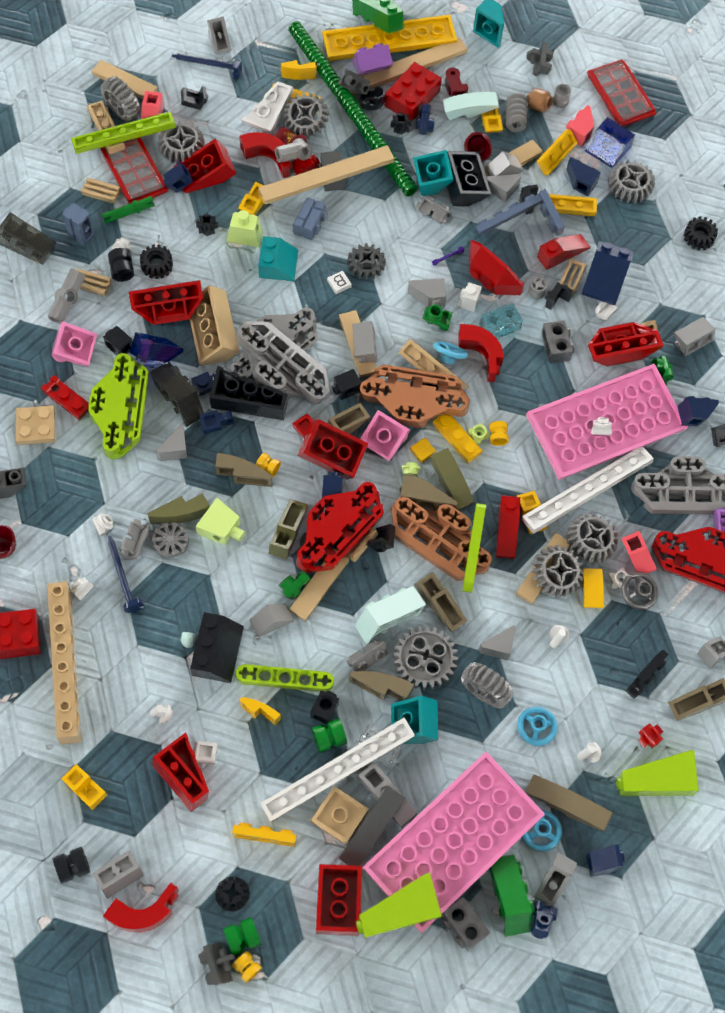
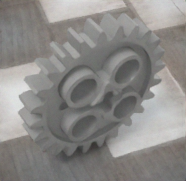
[393,626,458,690]

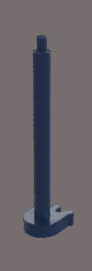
[172,53,242,80]
[108,536,145,613]

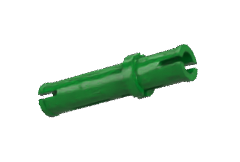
[101,196,155,224]

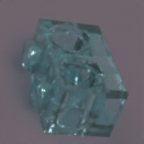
[479,304,523,339]

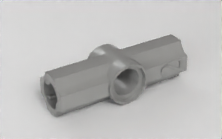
[47,269,85,324]

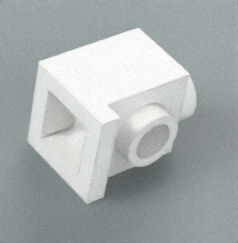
[457,282,482,312]

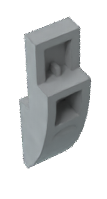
[353,762,417,829]

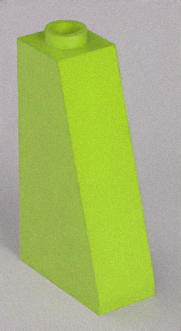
[616,750,699,796]
[356,873,442,939]

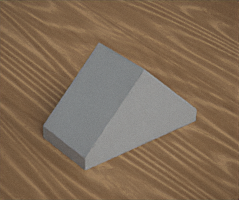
[207,16,232,54]
[485,151,523,176]
[486,174,521,202]
[156,424,187,461]
[250,603,294,637]
[478,625,516,660]
[697,636,725,669]

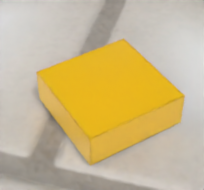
[410,438,436,463]

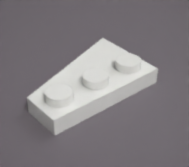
[241,81,294,134]

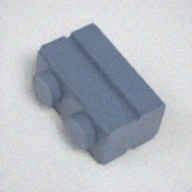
[293,197,328,240]
[63,203,94,245]

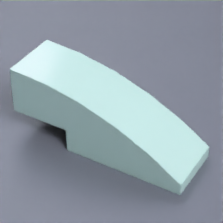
[443,92,499,120]

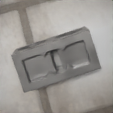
[541,320,574,363]
[441,897,490,951]

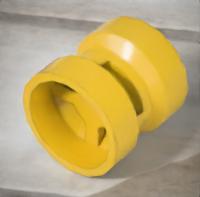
[489,421,509,446]
[256,452,281,478]
[232,951,262,983]

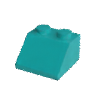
[473,0,504,48]
[413,150,454,197]
[258,236,298,281]
[391,695,438,744]

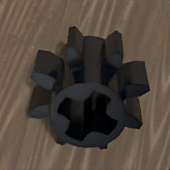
[390,113,412,135]
[196,213,218,236]

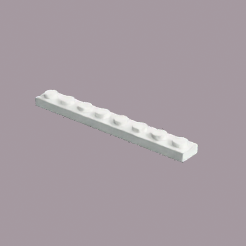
[522,446,654,534]
[260,718,415,822]

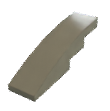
[525,775,613,832]

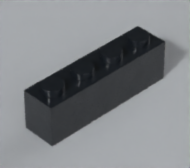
[209,365,287,420]

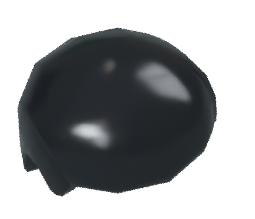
[359,86,385,111]

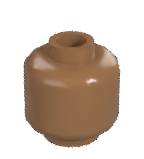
[527,88,553,113]

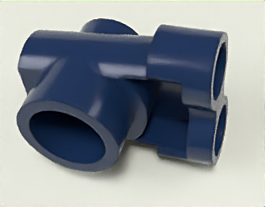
[416,104,435,135]
[531,901,558,939]

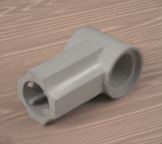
[275,138,312,163]

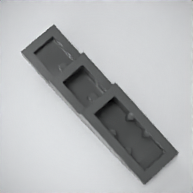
[338,786,405,866]

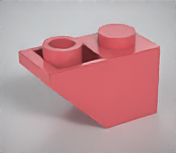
[141,91,164,119]
[566,105,594,147]
[621,531,657,574]

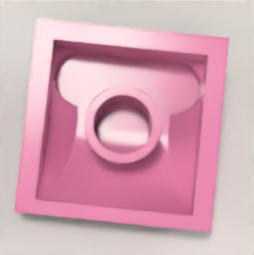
[52,321,97,367]
[360,410,410,461]

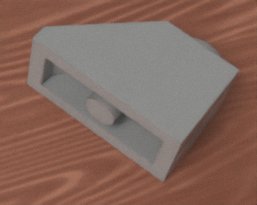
[407,278,447,307]
[535,852,577,906]

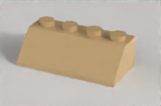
[190,285,240,366]

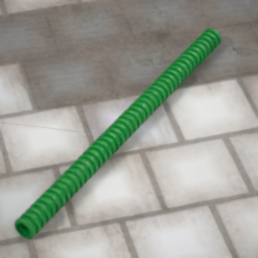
[288,21,418,197]

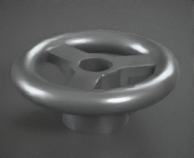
[621,572,658,610]

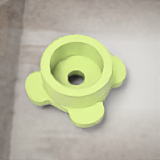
[468,424,490,444]
[402,462,421,476]

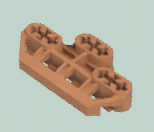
[360,364,470,428]
[391,497,492,581]

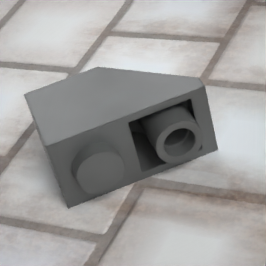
[0,467,26,499]

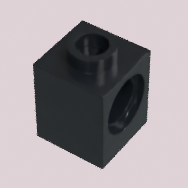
[103,325,134,356]
[332,369,361,400]
[310,690,339,725]

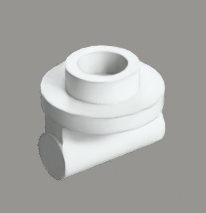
[111,237,133,251]
[595,302,617,320]
[591,417,612,436]
[92,513,113,537]
[70,577,94,601]
[549,625,569,648]
[150,704,173,724]
[577,742,601,763]

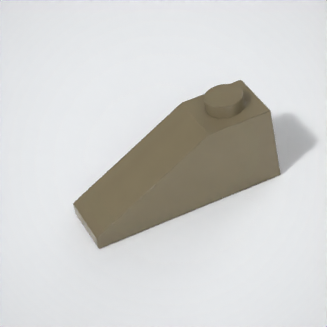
[400,475,458,510]

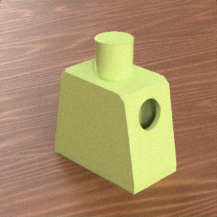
[227,210,263,247]
[196,498,245,545]

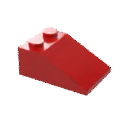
[174,138,237,193]

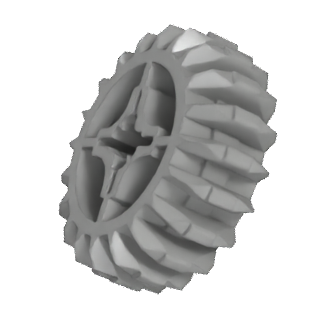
[100,76,140,122]
[283,92,329,139]
[158,121,205,164]
[608,159,655,204]
[566,512,619,564]
[531,545,584,598]
[461,662,514,709]

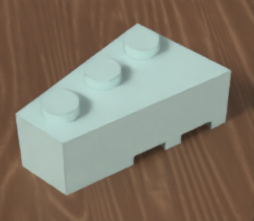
[355,586,426,644]

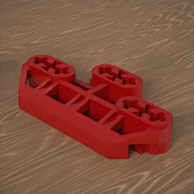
[296,482,384,573]
[651,527,725,593]

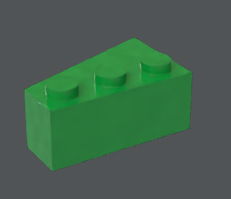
[352,0,404,33]
[489,854,534,937]

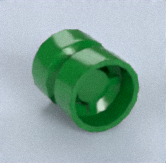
[311,718,347,753]
[223,917,261,955]

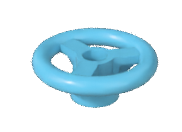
[433,341,468,364]
[517,707,558,746]
[522,810,562,851]

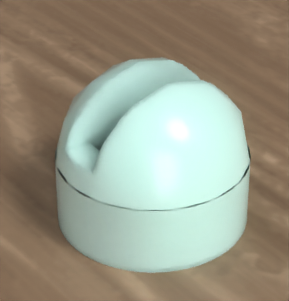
[181,632,197,648]

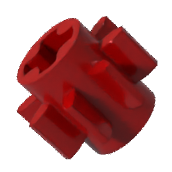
[638,723,664,749]

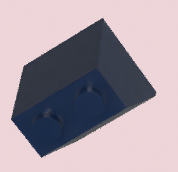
[581,241,634,305]

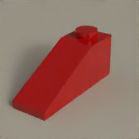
[537,234,591,270]
[496,495,521,559]

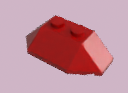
[469,240,524,295]
[128,280,204,325]
[588,322,664,367]

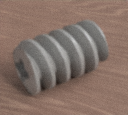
[505,93,527,132]

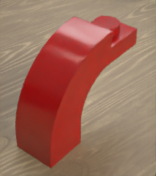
[239,132,291,178]
[458,324,504,382]
[103,882,179,932]

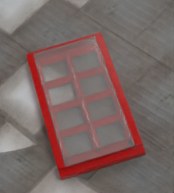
[587,59,656,127]
[100,137,169,204]

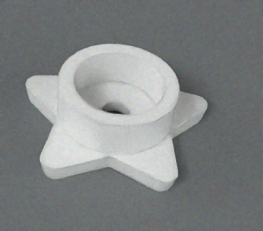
[609,568,634,591]

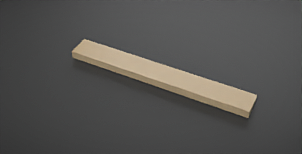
[349,38,468,96]
[258,145,394,205]

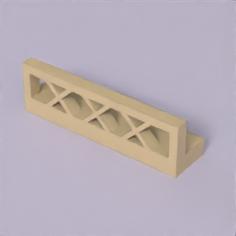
[398,338,469,391]

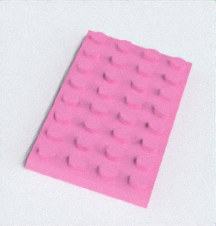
[526,364,688,480]
[362,752,545,933]

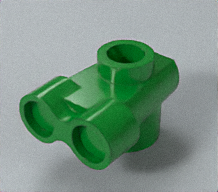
[422,304,453,331]
[650,356,674,386]
[279,571,311,598]

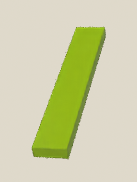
[71,112,176,154]

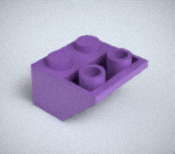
[352,43,393,76]

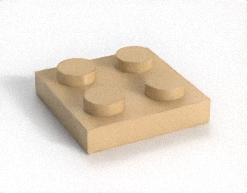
[16,406,55,445]
[311,786,369,846]

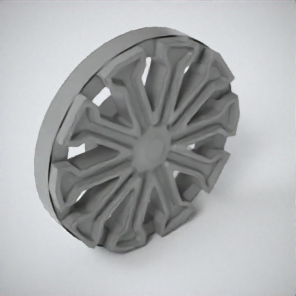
[152,522,189,558]

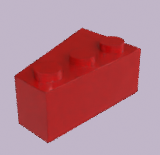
[152,733,209,812]

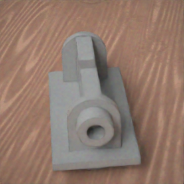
[415,195,452,224]
[120,519,150,560]
[346,639,388,671]

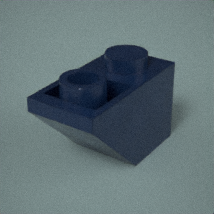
[566,157,601,197]
[677,396,719,427]
[586,844,625,877]

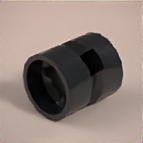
[108,248,135,282]
[53,846,91,884]

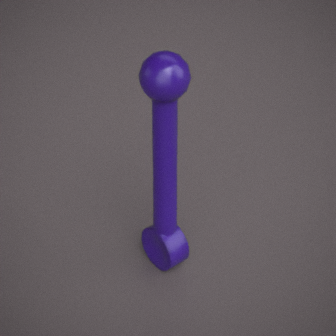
[432,247,464,266]

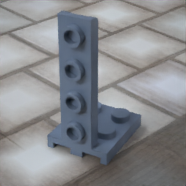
[476,189,565,236]

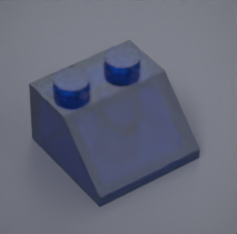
[585,117,635,168]
[129,332,184,368]

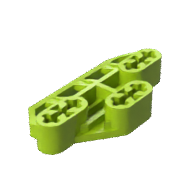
[89,353,149,459]

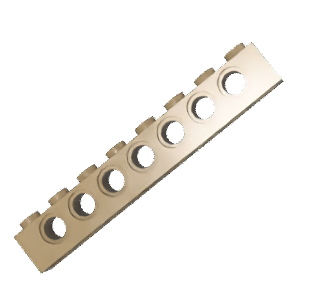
[47,581,81,745]

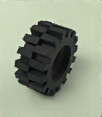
[684,216,718,250]
[140,244,173,279]

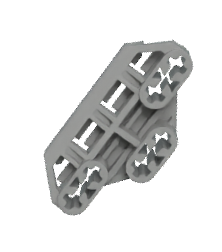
[229,307,318,384]
[236,321,330,405]
[631,456,725,514]

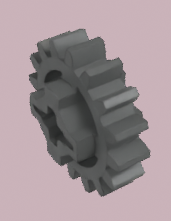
[347,243,386,280]

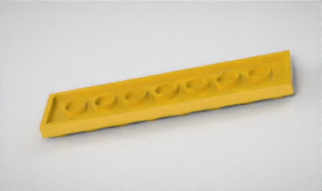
[322,15,457,61]

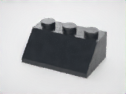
[447,151,491,207]
[190,612,244,683]

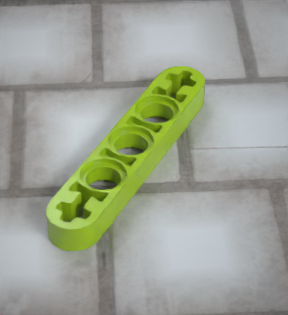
[462,503,486,593]
[236,664,334,692]

